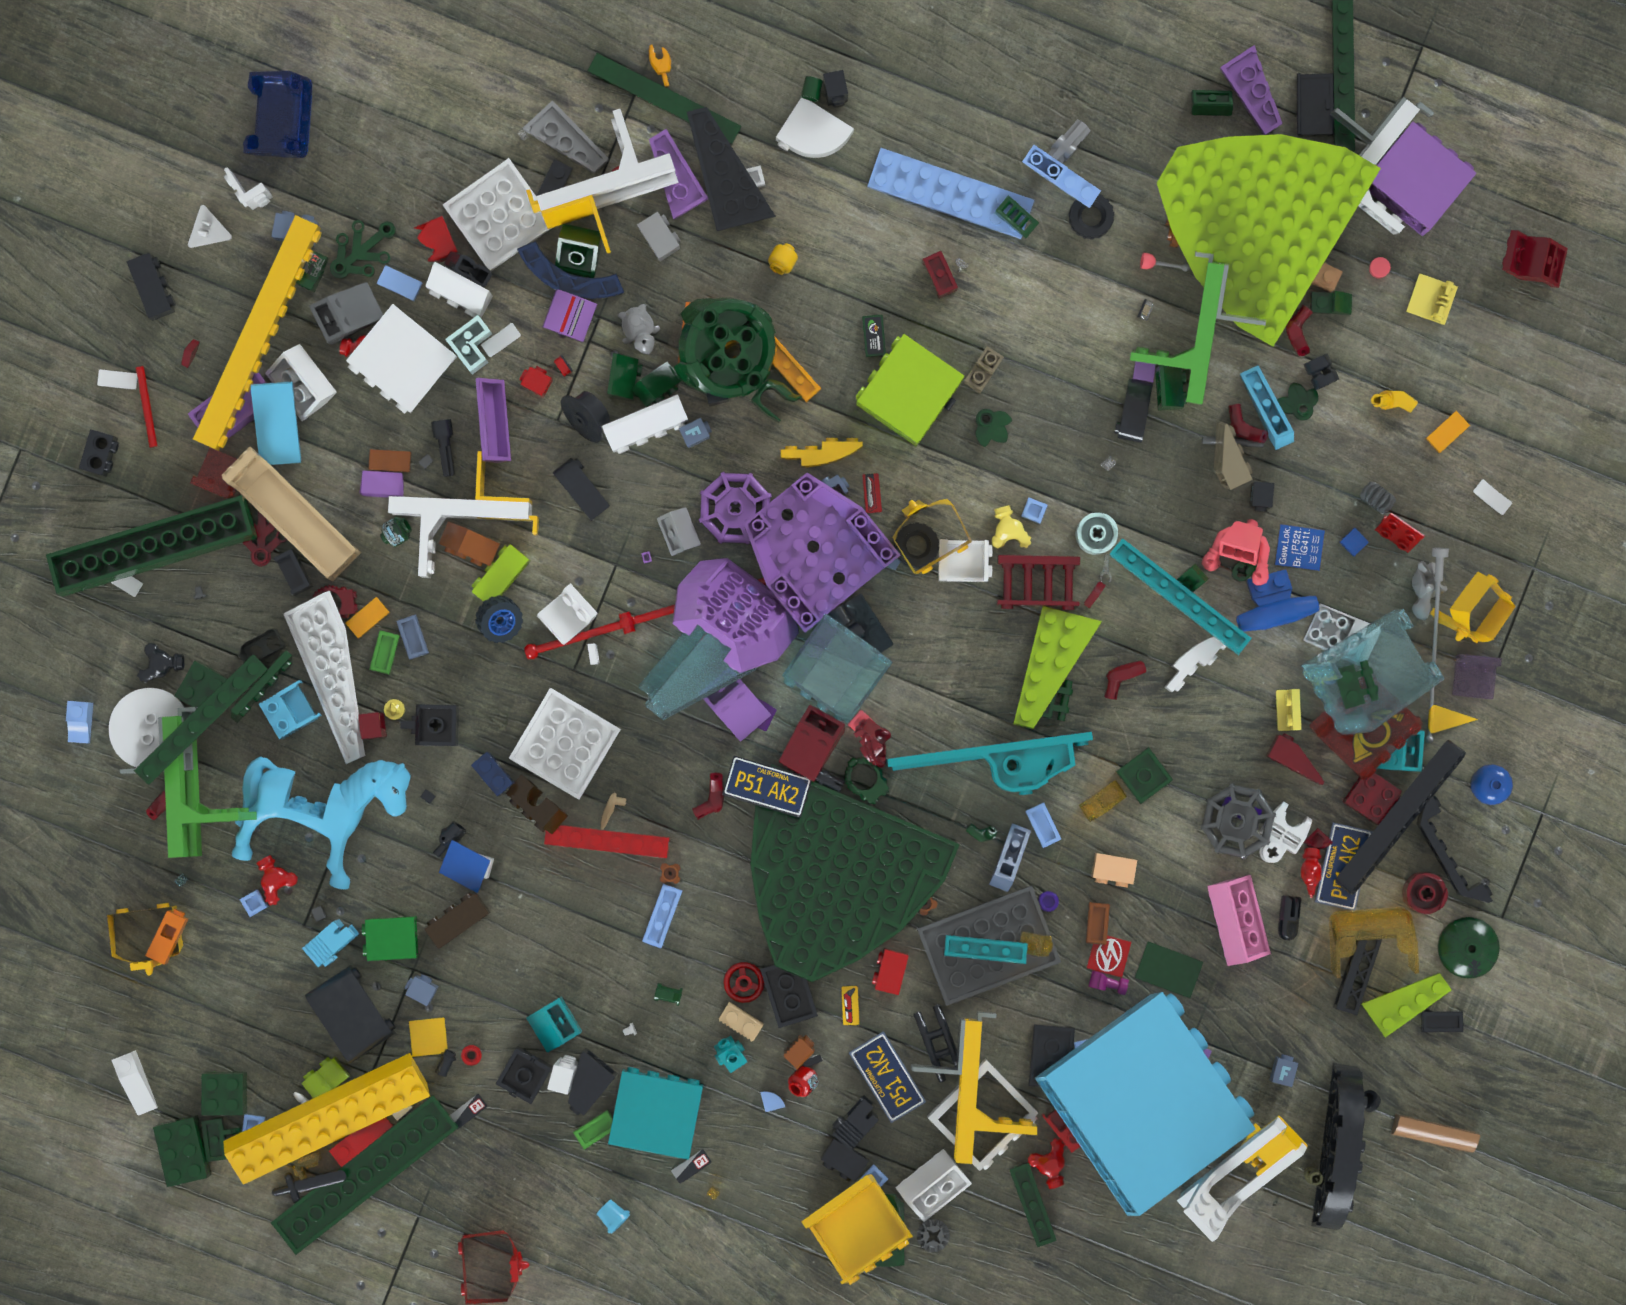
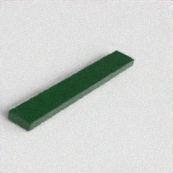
[588,53,742,145]

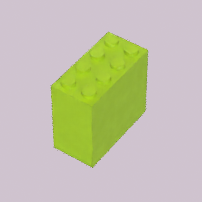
[856,334,964,447]

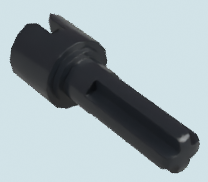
[431,419,455,477]

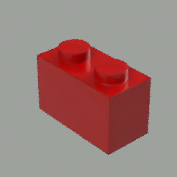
[872,948,909,995]

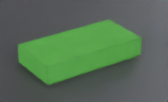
[369,630,400,675]
[573,1109,613,1149]

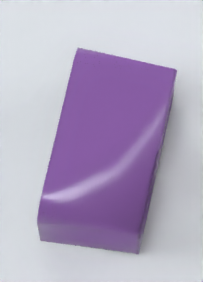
[360,471,404,498]

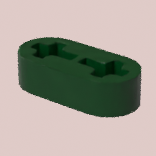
[1231,561,1257,582]

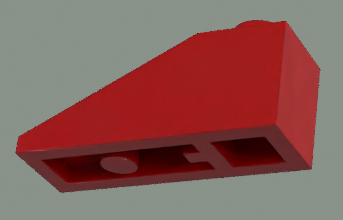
[329,1117,393,1167]

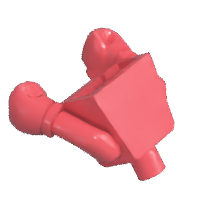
[1202,519,1270,586]

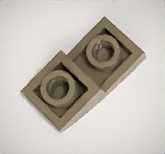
[963,346,1004,394]

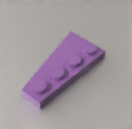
[1220,45,1282,135]
[649,129,708,220]

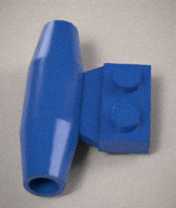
[1236,569,1320,632]

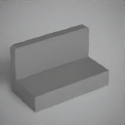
[657,507,701,556]

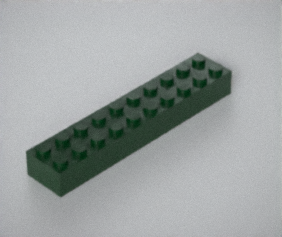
[46,495,258,597]

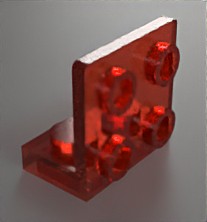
[190,448,237,499]

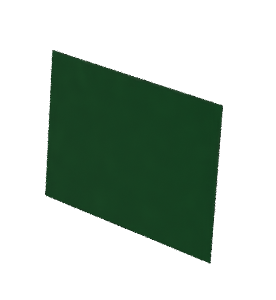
[1135,941,1203,998]

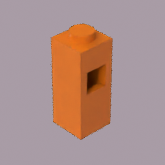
[145,908,188,965]

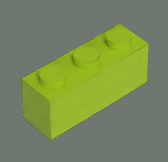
[471,544,531,602]

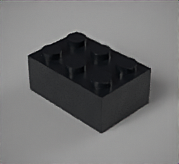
[760,964,818,1028]

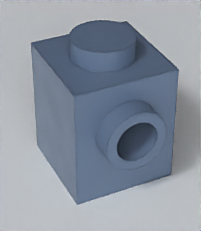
[405,974,439,1006]

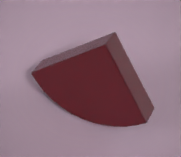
[181,339,200,368]
[1084,581,1106,609]
[1304,828,1333,849]

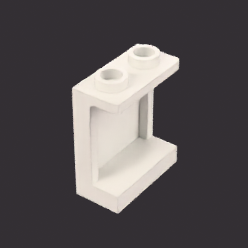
[938,539,992,582]

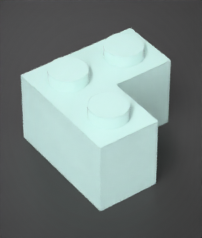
[445,315,492,375]

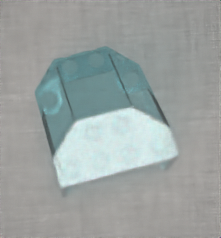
[782,614,893,724]

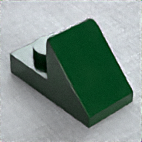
[1310,291,1352,315]
[1176,564,1209,592]

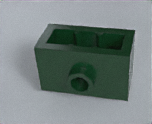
[632,362,682,407]

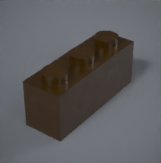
[424,892,491,949]

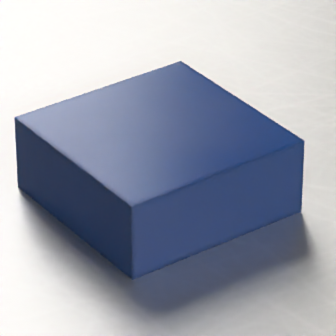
[1339,528,1369,557]

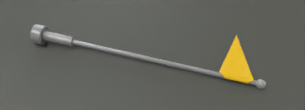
[1425,547,1479,743]

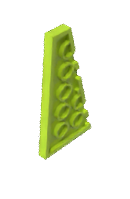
[1013,606,1102,729]

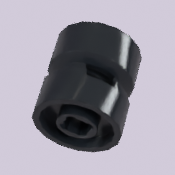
[1304,353,1339,391]

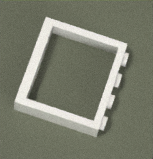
[927,1058,1038,1171]

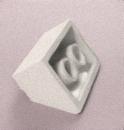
[426,262,493,318]
[265,344,337,421]
[896,1149,972,1222]

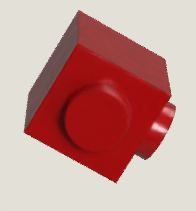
[520,366,553,398]

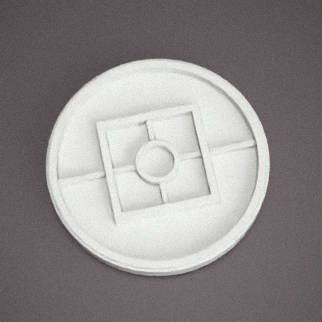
[109,688,186,767]

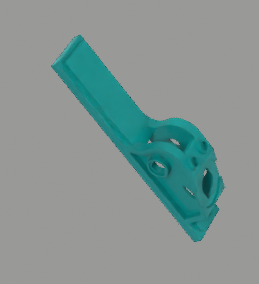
[887,732,1093,795]

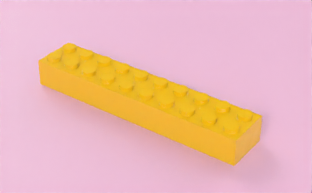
[223,1053,430,1185]

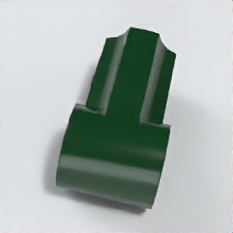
[800,76,823,103]

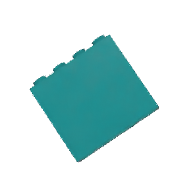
[608,1067,703,1160]

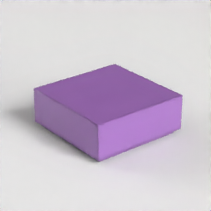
[1132,361,1156,382]

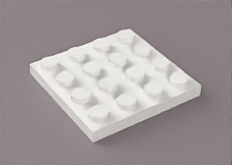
[443,158,552,271]
[509,688,621,800]

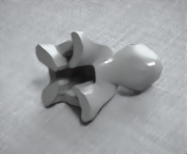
[618,304,660,355]
[1412,561,1447,621]

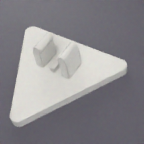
[188,205,232,248]

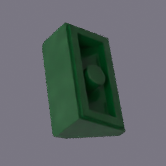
[1191,90,1233,116]

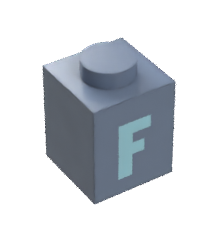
[679,418,712,448]
[1269,1054,1298,1087]

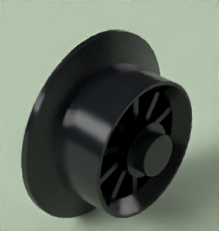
[561,391,610,443]

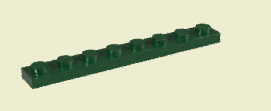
[1331,0,1355,153]
[133,654,267,785]

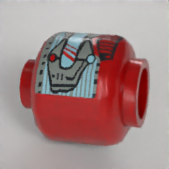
[788,1066,819,1097]

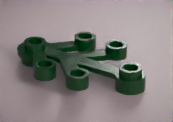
[330,220,396,279]

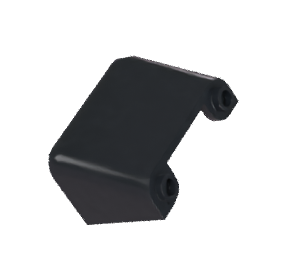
[305,965,396,1063]

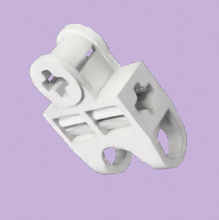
[1259,801,1312,863]

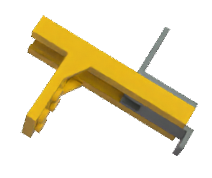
[911,1011,1037,1164]

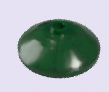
[1438,917,1500,979]

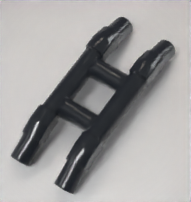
[913,1004,957,1083]

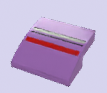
[542,290,597,342]

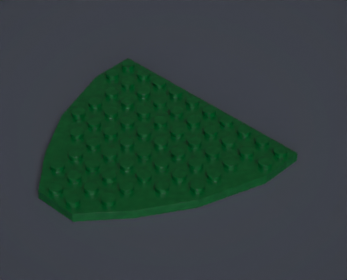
[750,764,960,982]

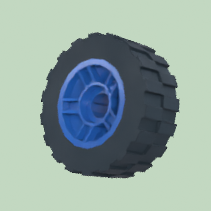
[475,595,523,643]

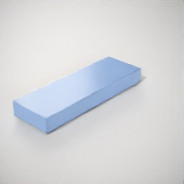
[642,884,683,948]

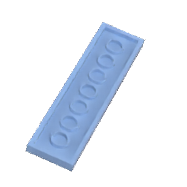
[867,148,1034,239]

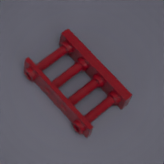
[996,555,1080,610]

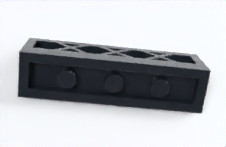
[1333,930,1383,1015]

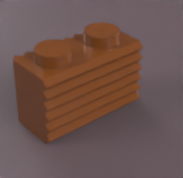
[784,1035,814,1069]

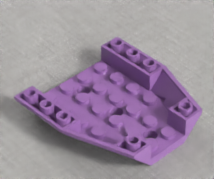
[744,473,900,632]
[673,558,799,673]

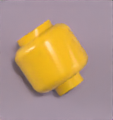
[768,243,798,275]

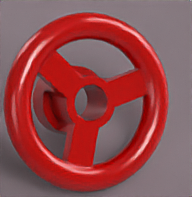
[724,962,764,1003]

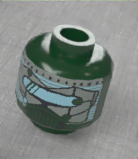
[380,517,412,547]

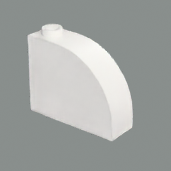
[776,98,854,158]

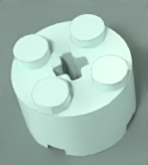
[1075,513,1118,555]

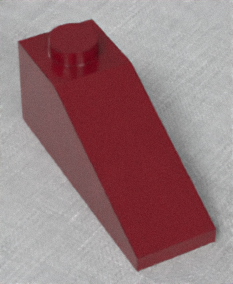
[1266,733,1324,785]

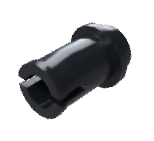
[435,1049,456,1077]

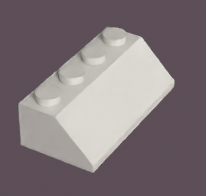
[602,395,689,454]

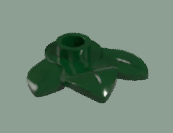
[1277,382,1319,420]
[975,409,1012,447]

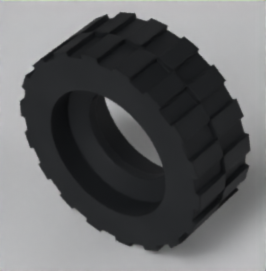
[1068,194,1114,240]
[894,522,939,568]

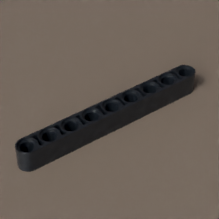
[1335,740,1466,895]

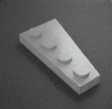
[523,101,609,174]

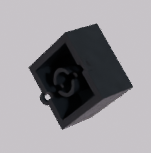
[496,1046,553,1104]

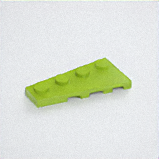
[1361,973,1452,1038]

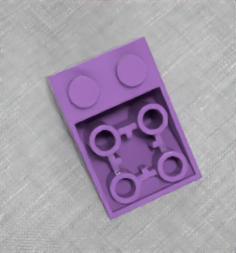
[700,668,771,742]

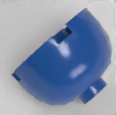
[1470,764,1513,805]

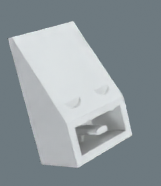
[1303,604,1381,667]

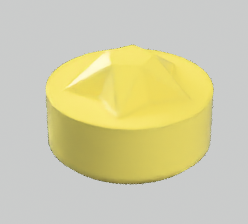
[384,699,405,720]

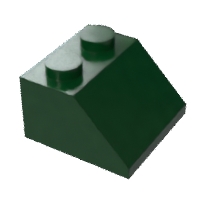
[555,224,602,278]
[607,353,643,402]
[1155,365,1187,411]

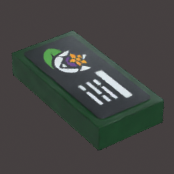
[862,315,886,357]

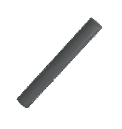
[1202,436,1264,448]

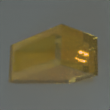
[1079,780,1127,822]

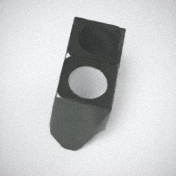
[239,629,286,662]

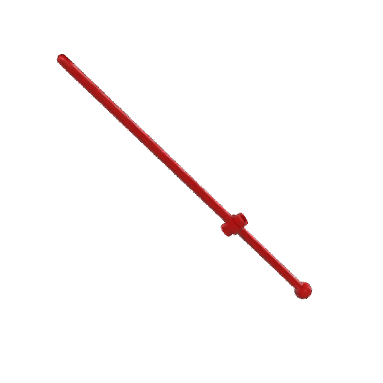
[524,578,766,660]

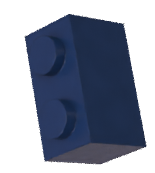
[471,752,514,796]

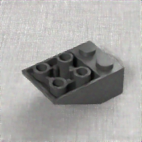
[309,282,383,345]

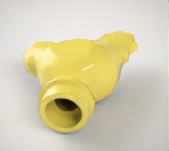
[991,505,1031,549]

